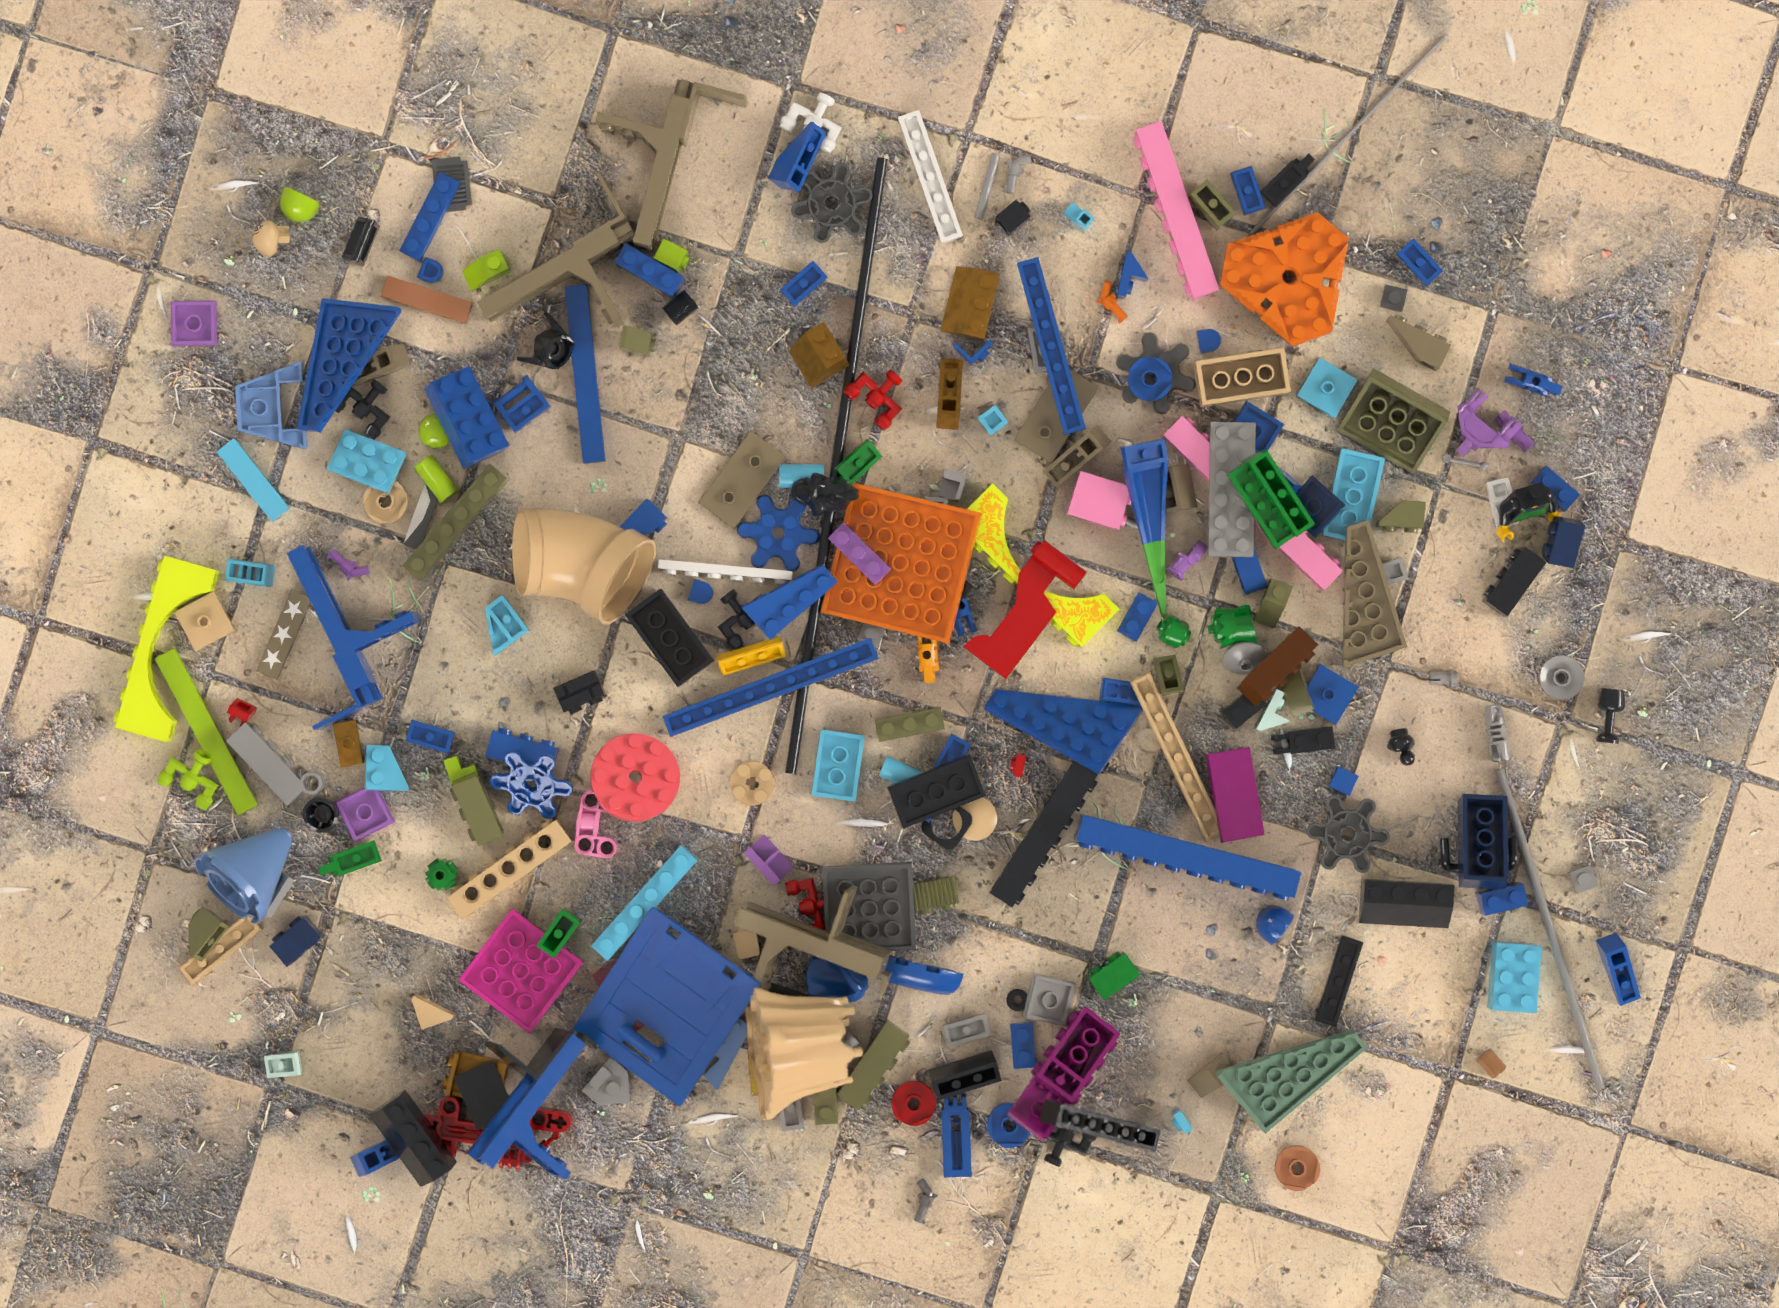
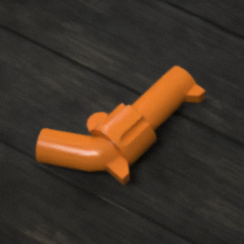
[1097,280,1128,324]

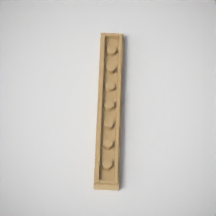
[1129,672,1219,842]

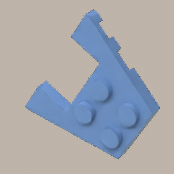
[235,362,307,449]
[703,1017,747,1090]

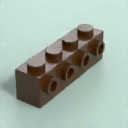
[1237,626,1319,706]

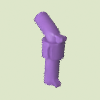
[327,549,370,581]

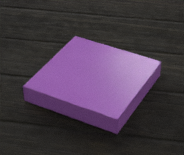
[171,301,218,347]
[334,787,395,842]

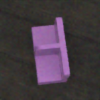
[744,835,793,886]

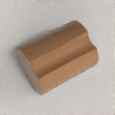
[1476,1049,1506,1079]

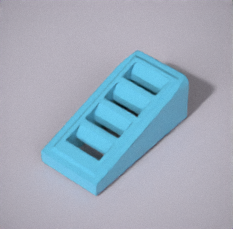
[225,558,275,587]

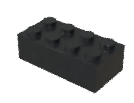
[625,589,715,687]

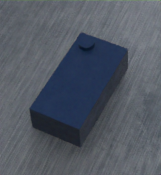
[1458,794,1509,890]

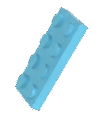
[1322,448,1385,541]

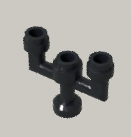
[336,379,390,440]
[717,589,761,650]
[1044,1127,1097,1167]

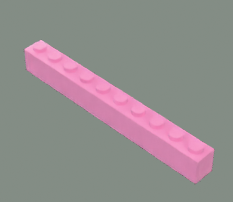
[1162,416,1343,591]

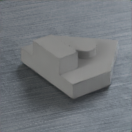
[582,1057,631,1105]

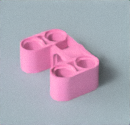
[574,790,618,858]

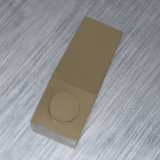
[352,344,411,388]
[1043,425,1112,488]

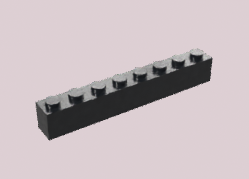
[989,761,1110,907]

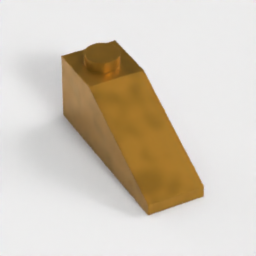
[936,358,963,430]

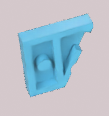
[485,595,530,656]
[365,745,409,792]

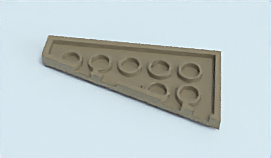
[1342,520,1407,668]

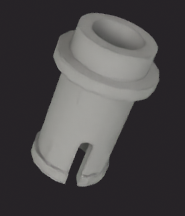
[1428,669,1458,687]

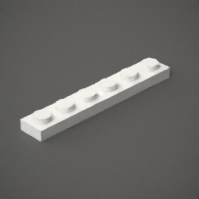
[898,110,963,244]
[658,559,793,584]

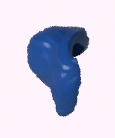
[805,955,868,1003]

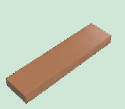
[381,275,473,324]

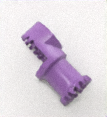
[1166,540,1208,581]

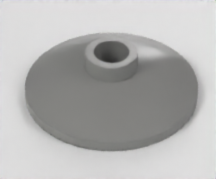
[1223,642,1267,674]
[1539,655,1584,700]

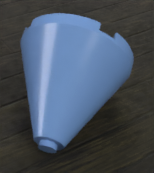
[194,828,292,924]

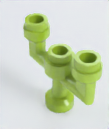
[157,749,218,810]

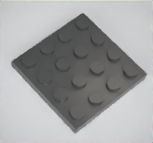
[822,861,916,951]

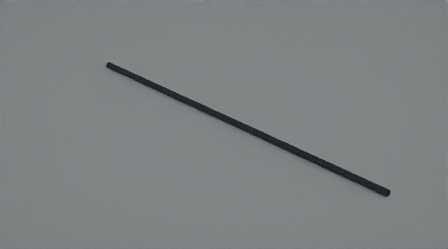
[785,157,888,775]

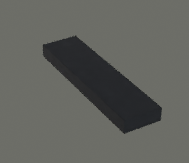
[1314,935,1364,1027]

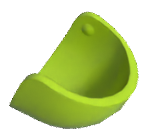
[280,187,320,222]

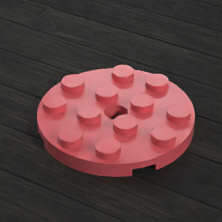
[590,733,680,822]

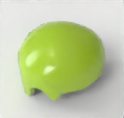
[418,413,450,449]

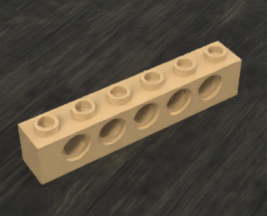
[447,819,574,919]

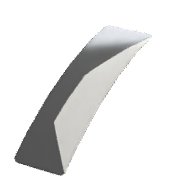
[404,484,438,549]

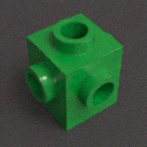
[425,858,459,891]

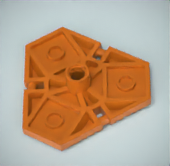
[1219,212,1349,347]

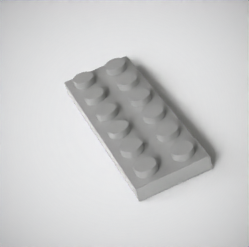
[1208,422,1256,557]

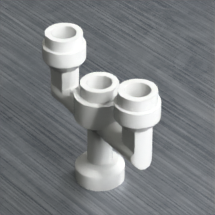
[779,92,842,154]

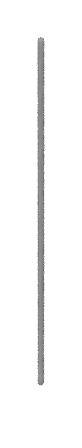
[1249,36,1445,236]

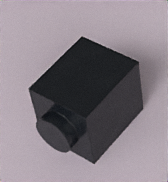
[995,199,1031,236]

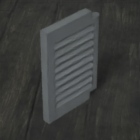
[431,157,472,212]

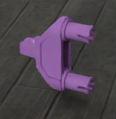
[1456,388,1523,457]

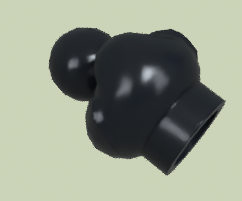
[1387,728,1415,766]

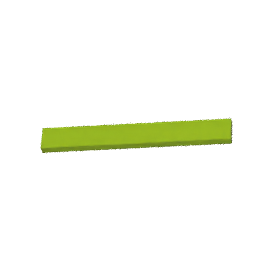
[155,648,259,816]

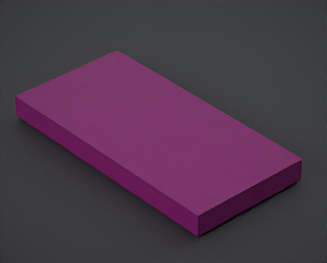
[1206,747,1265,843]

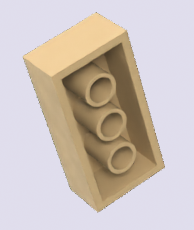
[1193,348,1291,408]

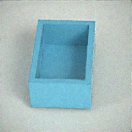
[1487,941,1542,1013]

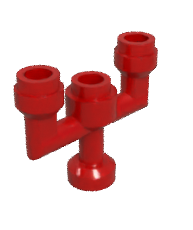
[843,369,903,431]
[785,878,826,931]

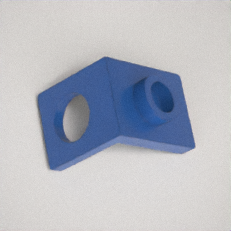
[953,340,993,366]

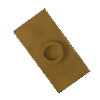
[333,720,364,768]

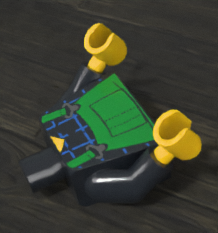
[1496,482,1561,542]

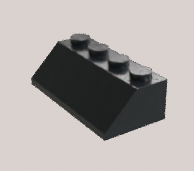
[1359,879,1455,928]
[368,1089,457,1187]

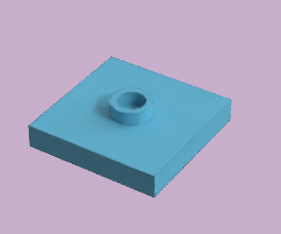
[1296,357,1357,419]

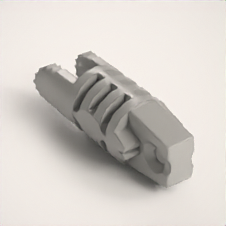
[1485,704,1511,762]

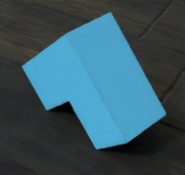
[1063,202,1095,232]

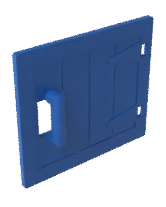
[574,907,761,1106]

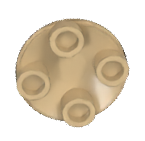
[953,797,997,841]

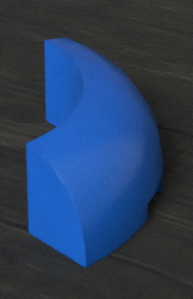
[877,955,964,995]

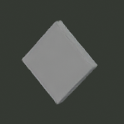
[1022,973,1076,1027]

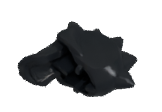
[791,473,859,516]

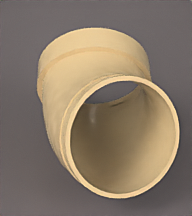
[512,508,656,624]

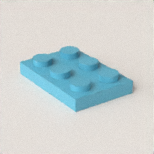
[327,429,407,494]
[811,729,865,802]

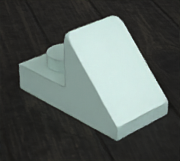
[1254,689,1290,731]
[264,1050,302,1078]

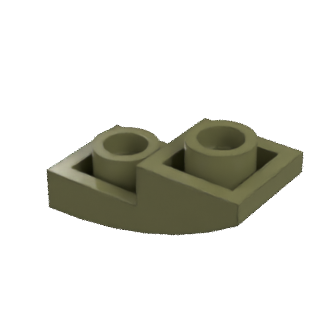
[1282,669,1315,718]

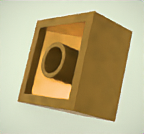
[789,321,849,388]

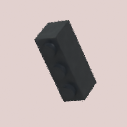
[1482,546,1546,617]
[928,1050,1002,1101]

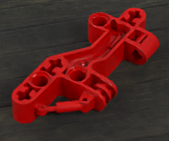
[424,1095,572,1171]

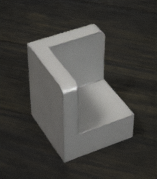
[938,469,967,502]

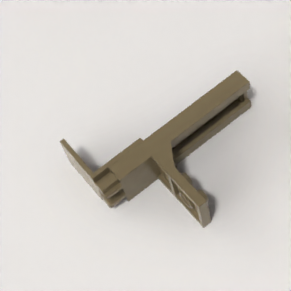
[596,79,748,252]
[477,171,635,327]

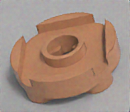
[1275,1145,1320,1191]

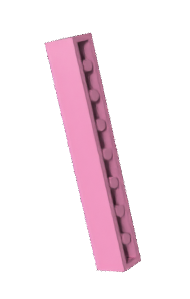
[1133,121,1219,301]

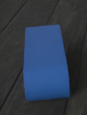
[1232,549,1267,595]

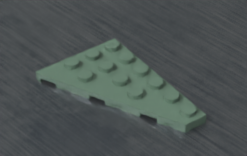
[1215,1029,1368,1134]

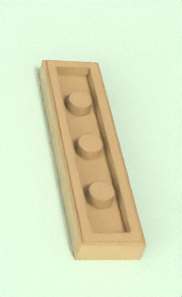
[178,915,263,985]

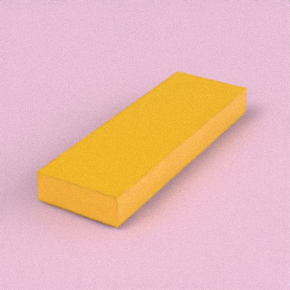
[716,637,786,676]

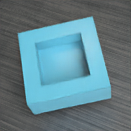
[977,405,1009,436]
[1171,1108,1193,1134]

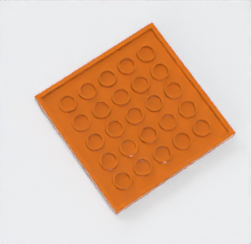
[821,483,982,644]

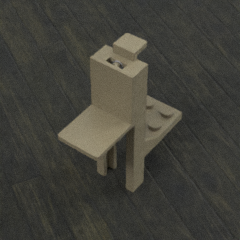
[734,885,892,1002]

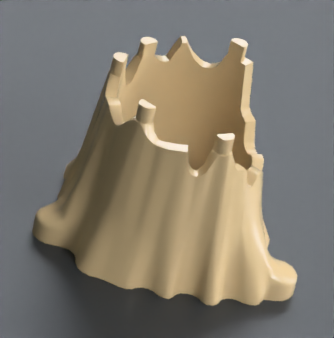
[745,988,863,1121]

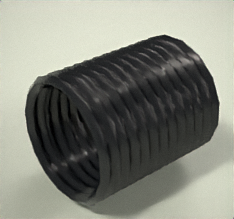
[662,290,699,326]

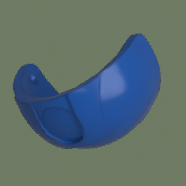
[1256,905,1294,945]

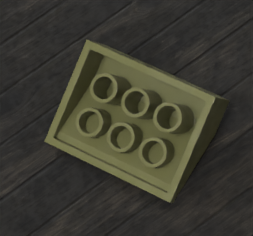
[1337,368,1450,474]

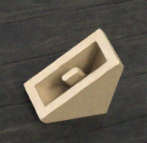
[411,994,456,1030]

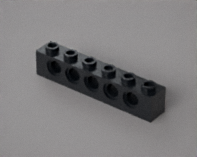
[1039,1099,1161,1152]

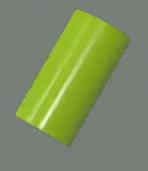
[414,455,459,504]

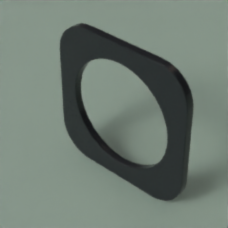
[921,806,972,850]

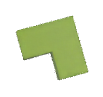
[443,756,479,784]

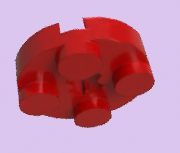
[891,1080,936,1126]

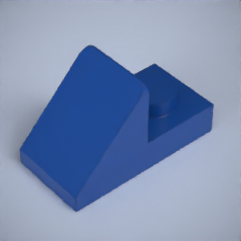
[1116,251,1148,299]

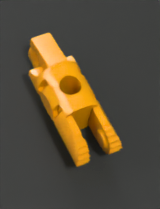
[917,636,939,683]

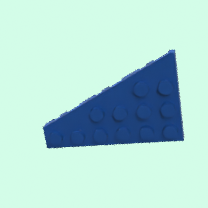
[297,298,402,433]
[984,689,1143,775]

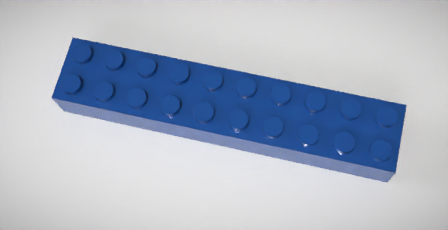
[1074,814,1301,901]

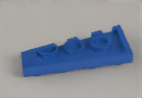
[741,564,838,640]

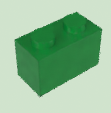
[1088,951,1140,1000]

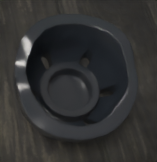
[302,797,339,833]

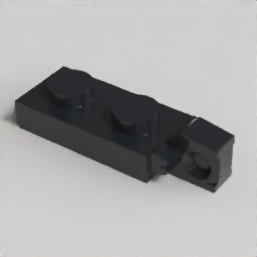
[1260,153,1315,208]

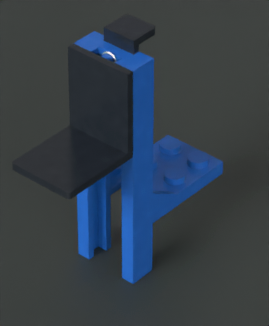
[467,1028,599,1180]

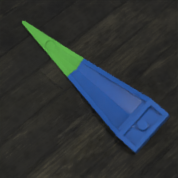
[1121,439,1168,618]

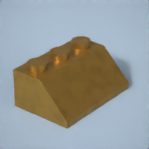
[940,266,1000,342]

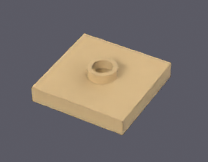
[175,591,236,652]

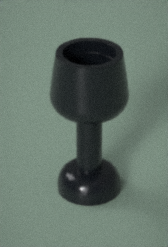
[1596,688,1625,744]

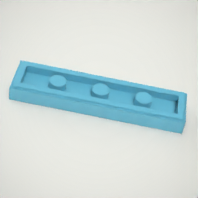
[217,438,290,522]

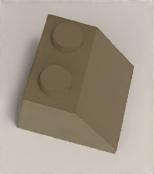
[1165,464,1198,514]

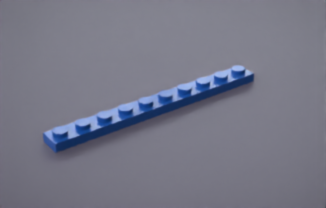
[663,638,879,737]

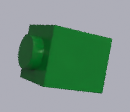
[536,907,582,959]

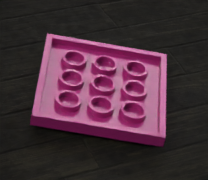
[458,908,584,1034]

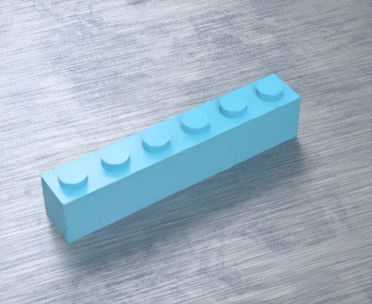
[591,845,699,961]

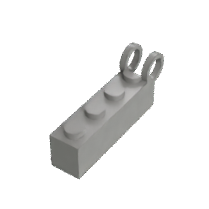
[226,722,326,806]

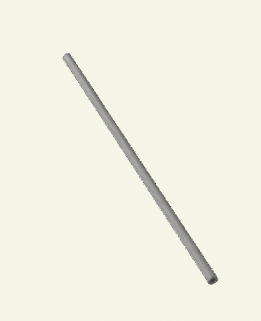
[1495,768,1605,1090]

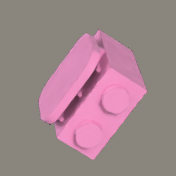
[1066,471,1131,531]

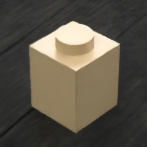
[733,927,761,959]

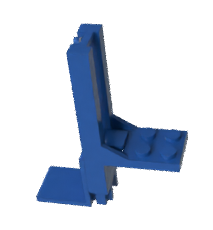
[287,545,421,730]

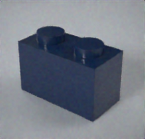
[1542,516,1585,568]
[269,916,324,967]

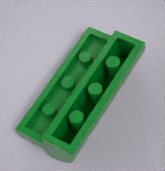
[1226,450,1315,549]

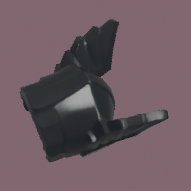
[517,312,575,369]

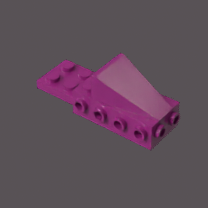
[1007,1006,1121,1142]

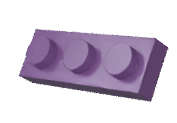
[828,522,891,585]

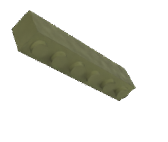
[402,464,509,581]

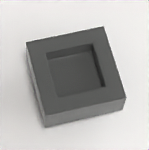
[1380,285,1408,312]

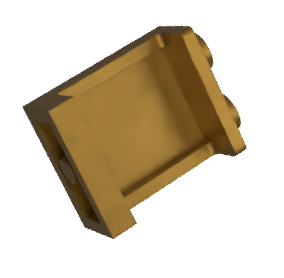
[443,1050,509,1098]

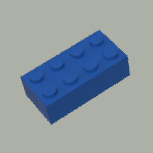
[424,366,509,469]

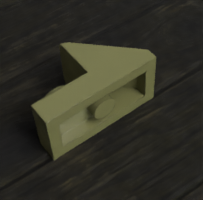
[1153,655,1184,696]

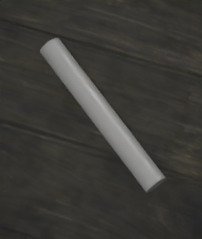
[974,153,1000,220]

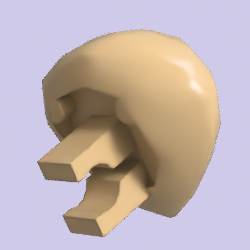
[252,220,290,257]

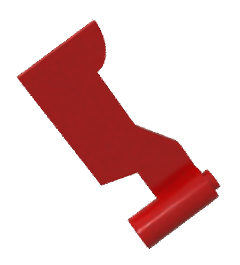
[963,540,1087,679]

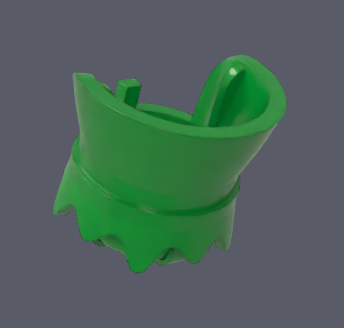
[1207,605,1257,649]

